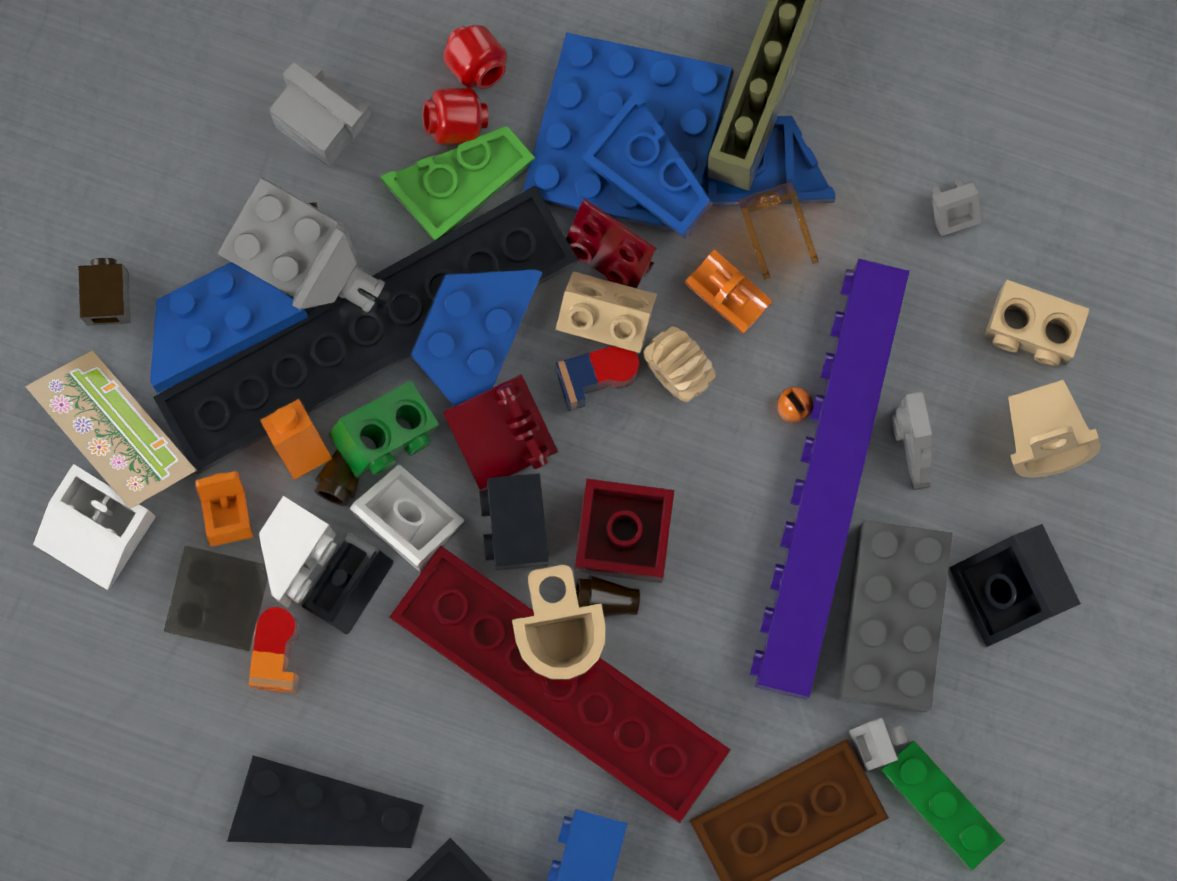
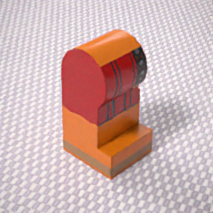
[248,607,300,694]

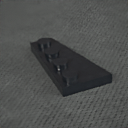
[227,755,424,848]

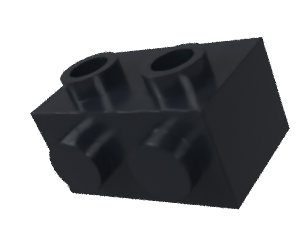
[479,473,549,571]

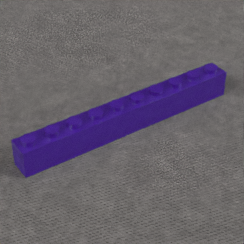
[749,258,910,700]

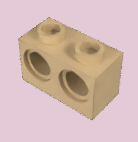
[555,271,657,353]
[984,280,1090,367]

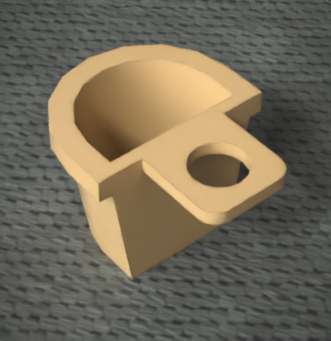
[1008,380,1101,478]
[512,565,606,680]

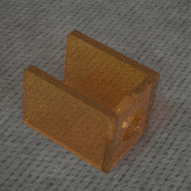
[738,182,819,280]

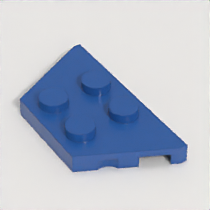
[703,116,836,206]
[150,262,308,394]
[410,269,542,406]

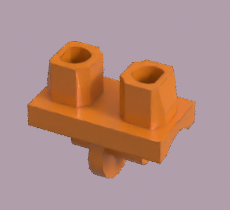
[685,249,773,335]

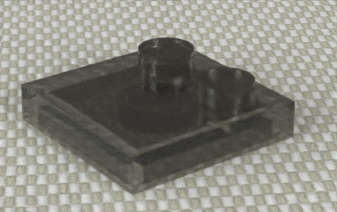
[163,545,268,652]

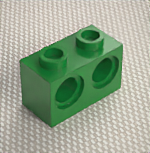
[328,381,439,478]

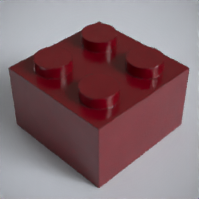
[575,478,675,583]

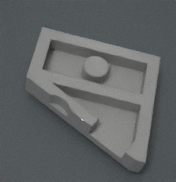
[891,391,932,490]

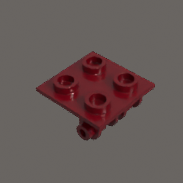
[566,198,657,289]
[443,374,558,490]

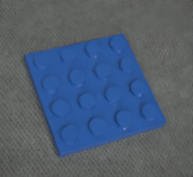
[523,32,734,236]

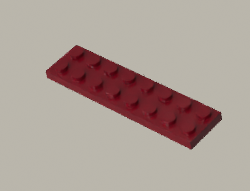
[389,545,731,824]

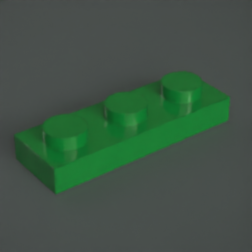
[880,740,1005,870]

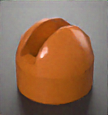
[777,387,813,423]

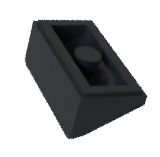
[302,533,394,634]

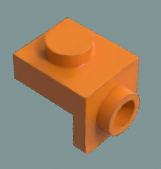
[195,471,254,547]

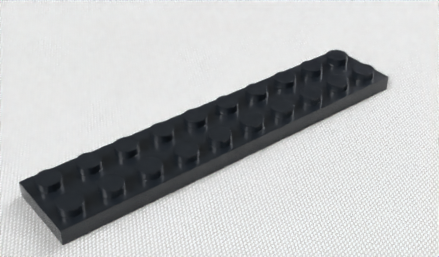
[153,186,578,475]

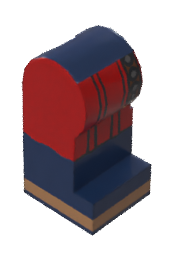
[555,346,639,411]

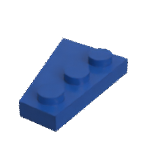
[581,90,712,238]

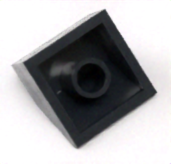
[949,524,1081,647]

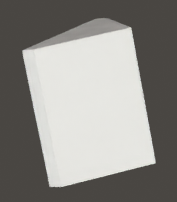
[350,464,465,573]

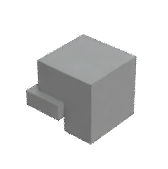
[269,61,372,168]

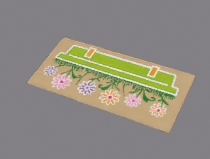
[25,350,197,509]

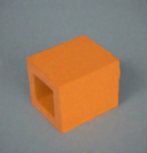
[260,399,332,480]

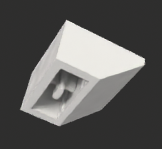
[33,464,156,591]
[259,496,337,608]

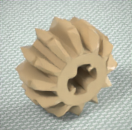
[643,326,716,402]

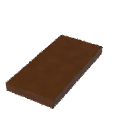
[689,739,889,881]

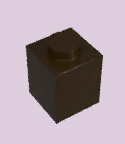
[78,258,131,326]

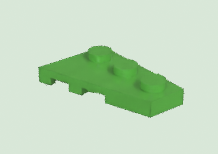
[380,126,535,241]

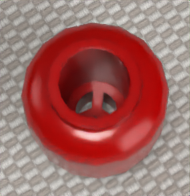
[443,25,507,89]
[422,88,489,145]

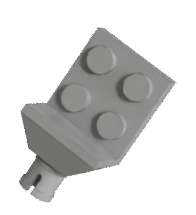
[217,176,385,313]

